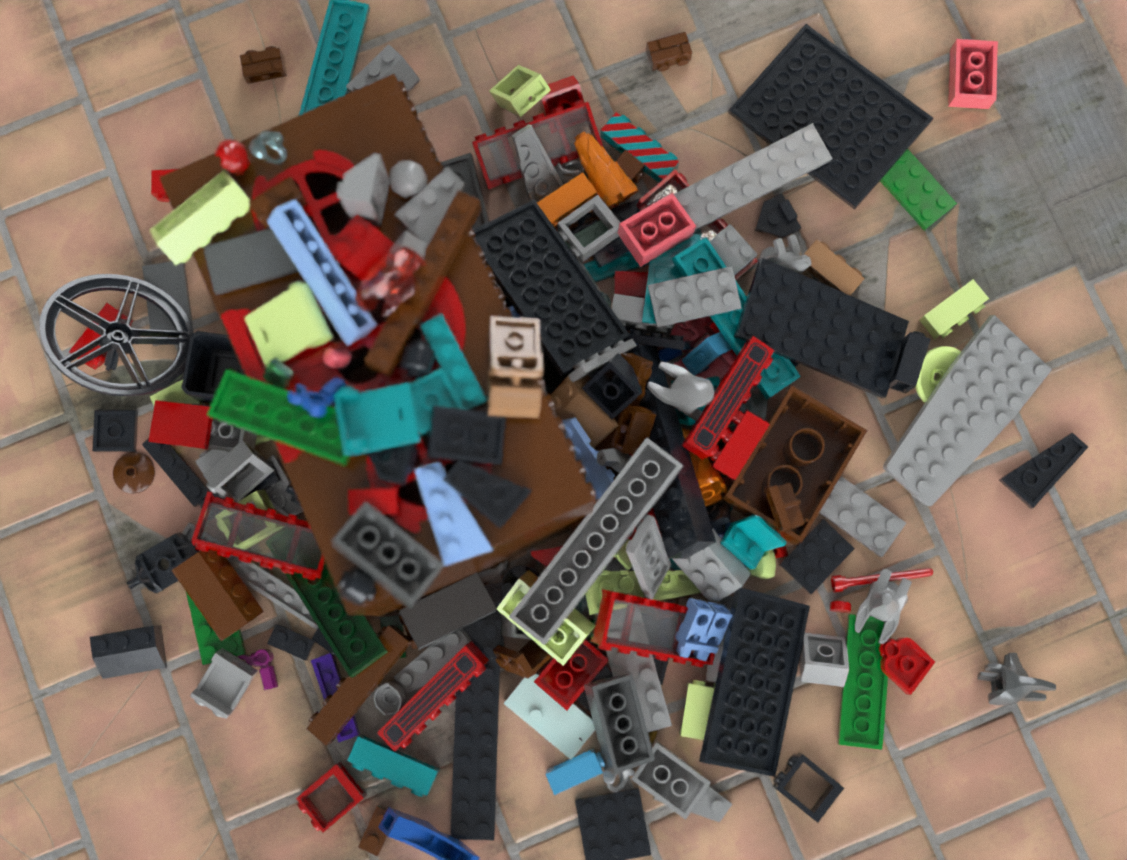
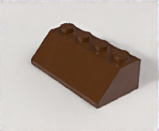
[171,541,264,641]

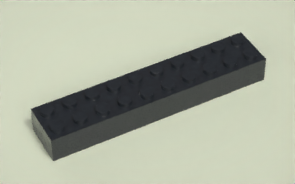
[627,344,716,559]

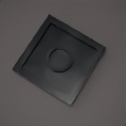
[92,410,138,452]

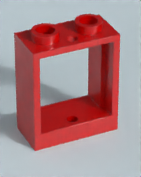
[296,762,367,833]

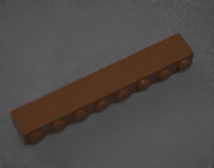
[365,190,481,378]

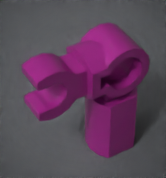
[238,649,279,691]

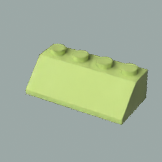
[150,170,250,265]
[497,570,595,665]

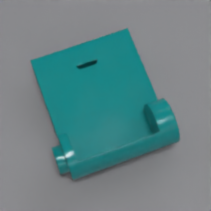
[334,383,420,455]

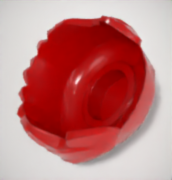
[215,139,250,175]

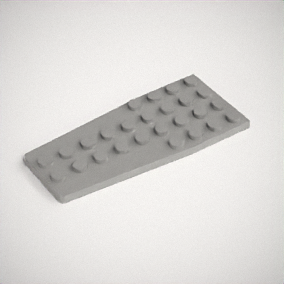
[883,315,1052,506]

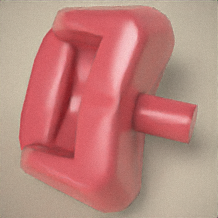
[324,348,351,368]

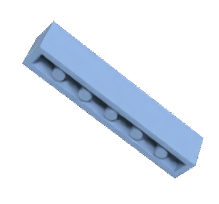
[267,200,376,346]

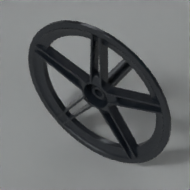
[39,274,194,396]

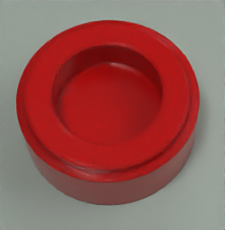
[829,601,852,613]

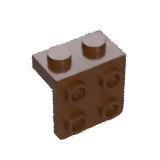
[492,640,552,679]

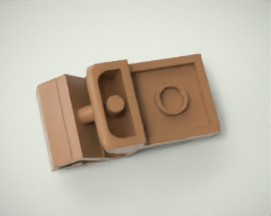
[488,316,543,418]

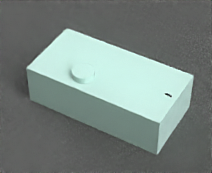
[504,673,595,760]

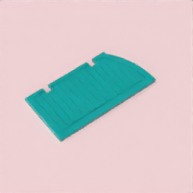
[642,234,701,323]

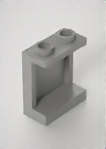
[190,648,258,719]

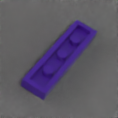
[311,653,360,743]

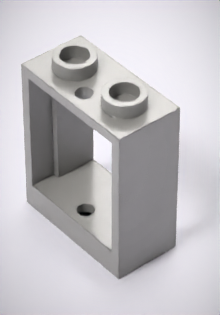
[558,195,620,262]
[203,440,274,503]

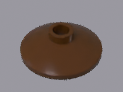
[113,452,155,494]

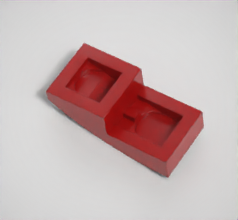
[348,489,398,515]

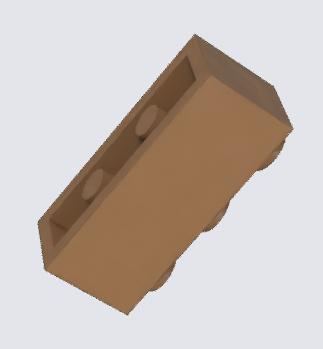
[803,239,865,296]

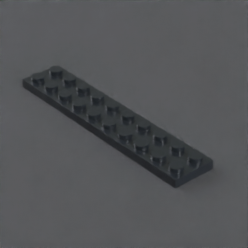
[451,619,502,841]

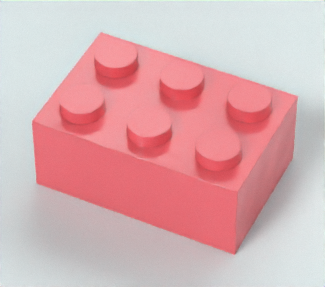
[948,39,998,109]
[617,193,696,267]

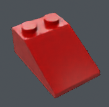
[329,215,412,303]
[534,640,609,711]

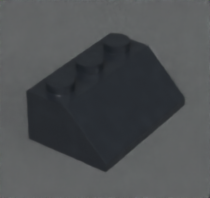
[90,625,167,679]

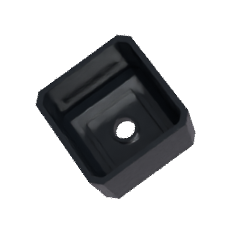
[181,331,245,403]

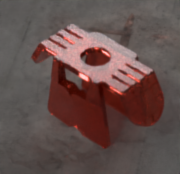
[355,246,427,316]

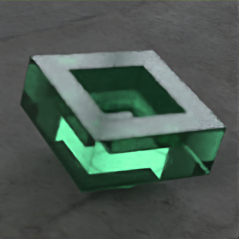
[262,357,294,390]

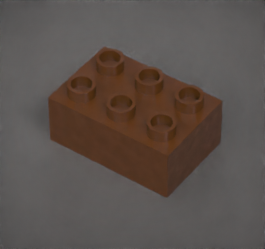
[721,386,868,546]

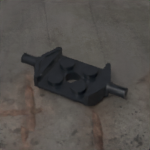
[127,532,208,593]

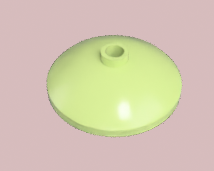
[915,346,961,403]

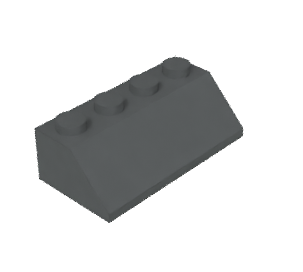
[332,502,445,609]
[584,674,655,774]

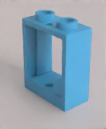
[545,748,605,795]

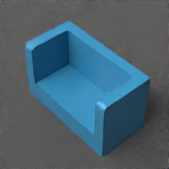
[682,332,732,376]

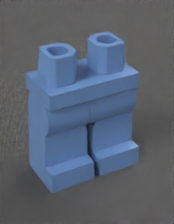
[675,598,732,661]

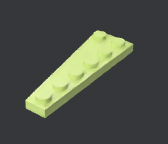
[585,570,701,615]

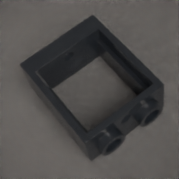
[889,331,931,394]
[773,752,844,823]

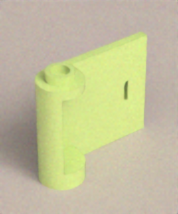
[245,281,332,370]

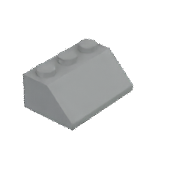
[346,44,420,93]
[338,154,390,227]

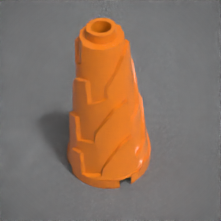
[574,131,638,210]
[682,428,727,507]

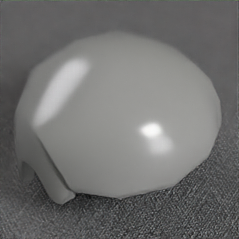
[389,160,428,198]
[374,682,406,715]

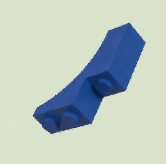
[378,807,480,860]

